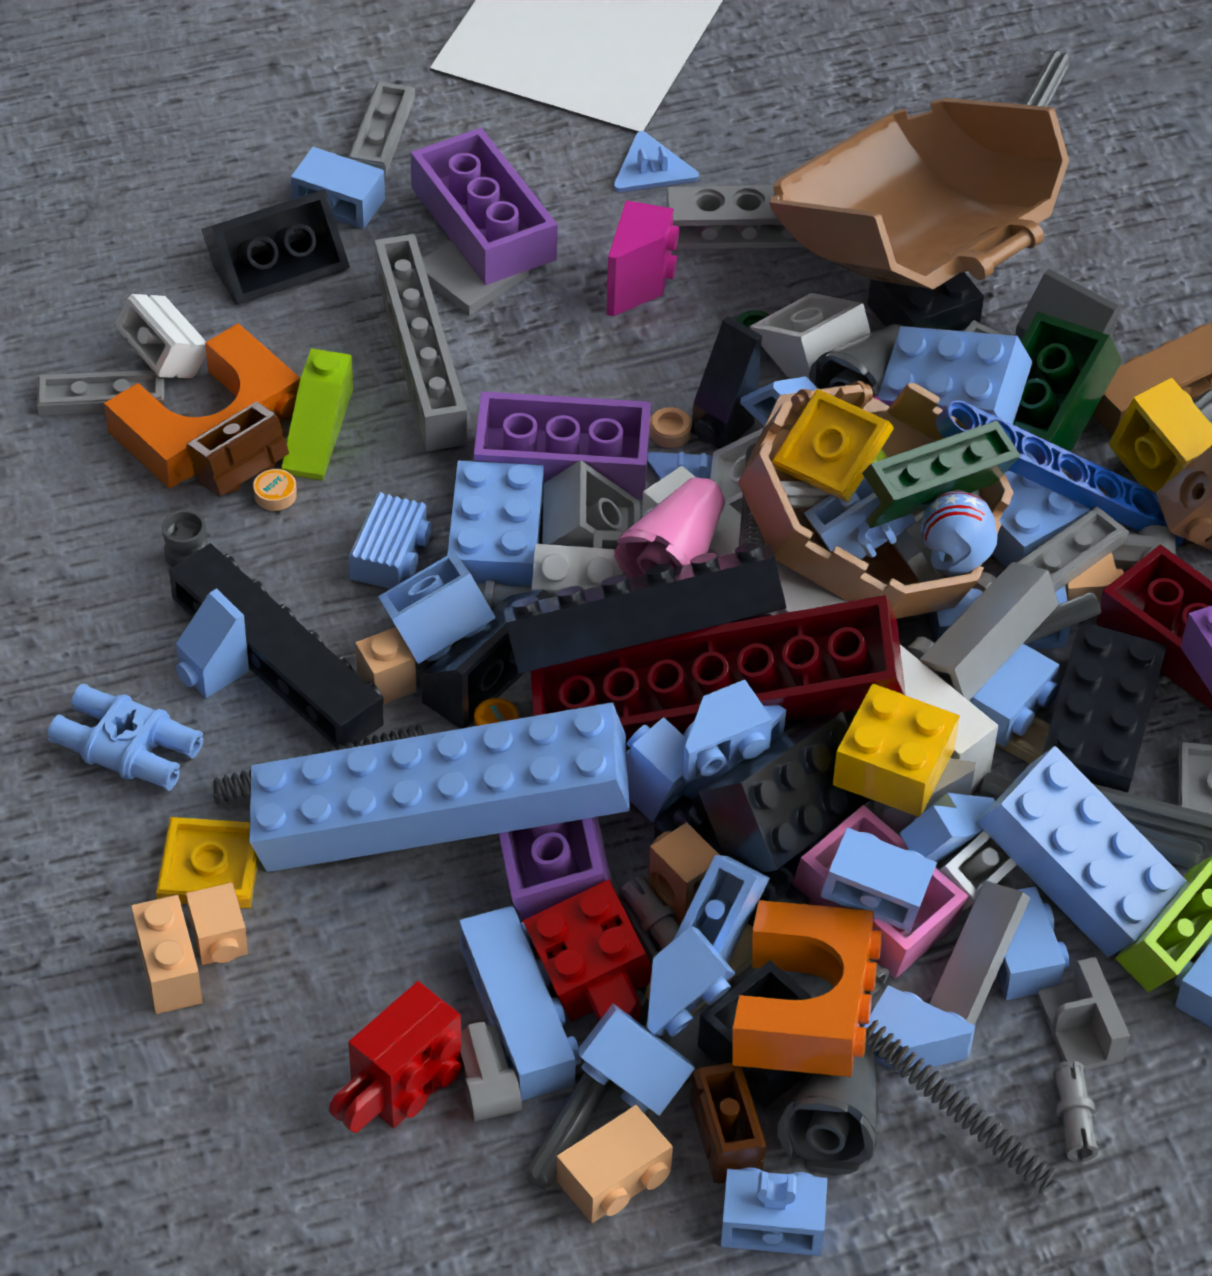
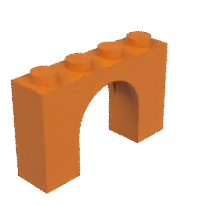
[104,323,300,489]
[733,900,882,1077]

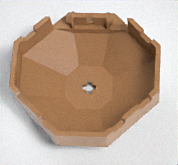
[738,381,1014,618]

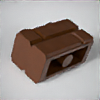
[186,401,289,497]
[689,1062,766,1184]

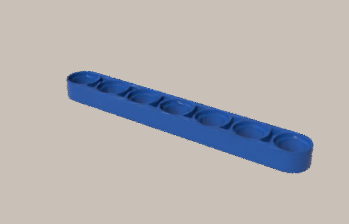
[936,400,1186,546]

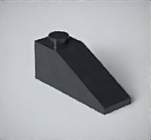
[691,316,762,449]

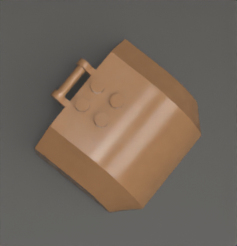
[769,98,1069,289]

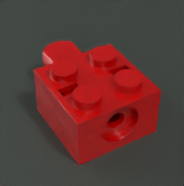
[523,879,652,1022]
[329,981,462,1133]

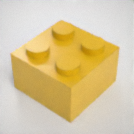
[1108,377,1212,492]
[833,683,960,817]

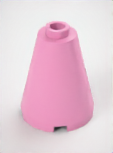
[614,477,725,578]

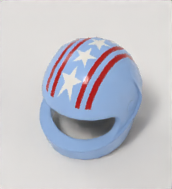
[920,490,998,577]

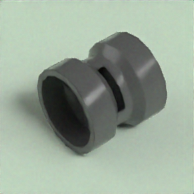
[162,509,208,567]

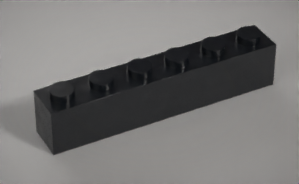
[504,542,787,673]
[169,543,384,749]

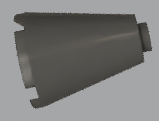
[809,324,900,396]
[778,1046,876,1175]

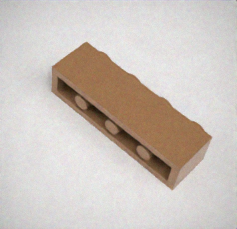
[1092,322,1212,436]

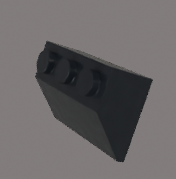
[201,189,350,305]
[421,589,551,729]

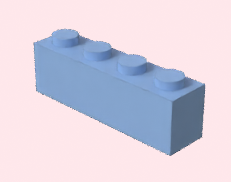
[459,905,581,1101]

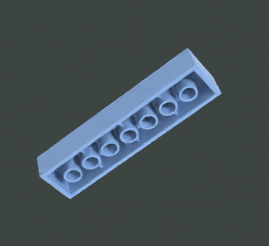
[250,702,630,872]

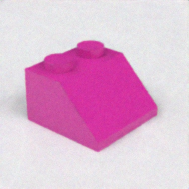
[606,200,679,316]

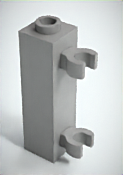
[907,562,1059,701]

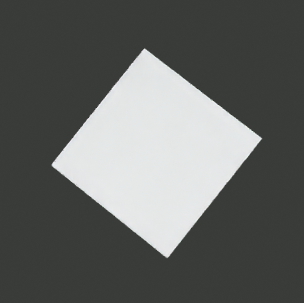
[430,0,724,134]

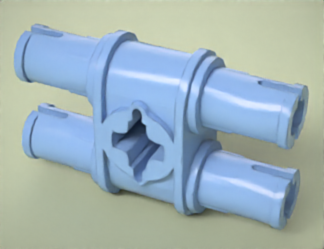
[48,683,203,791]

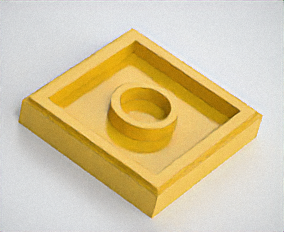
[772,389,894,503]
[156,817,259,909]

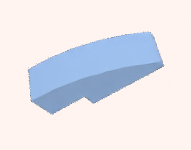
[900,793,995,862]

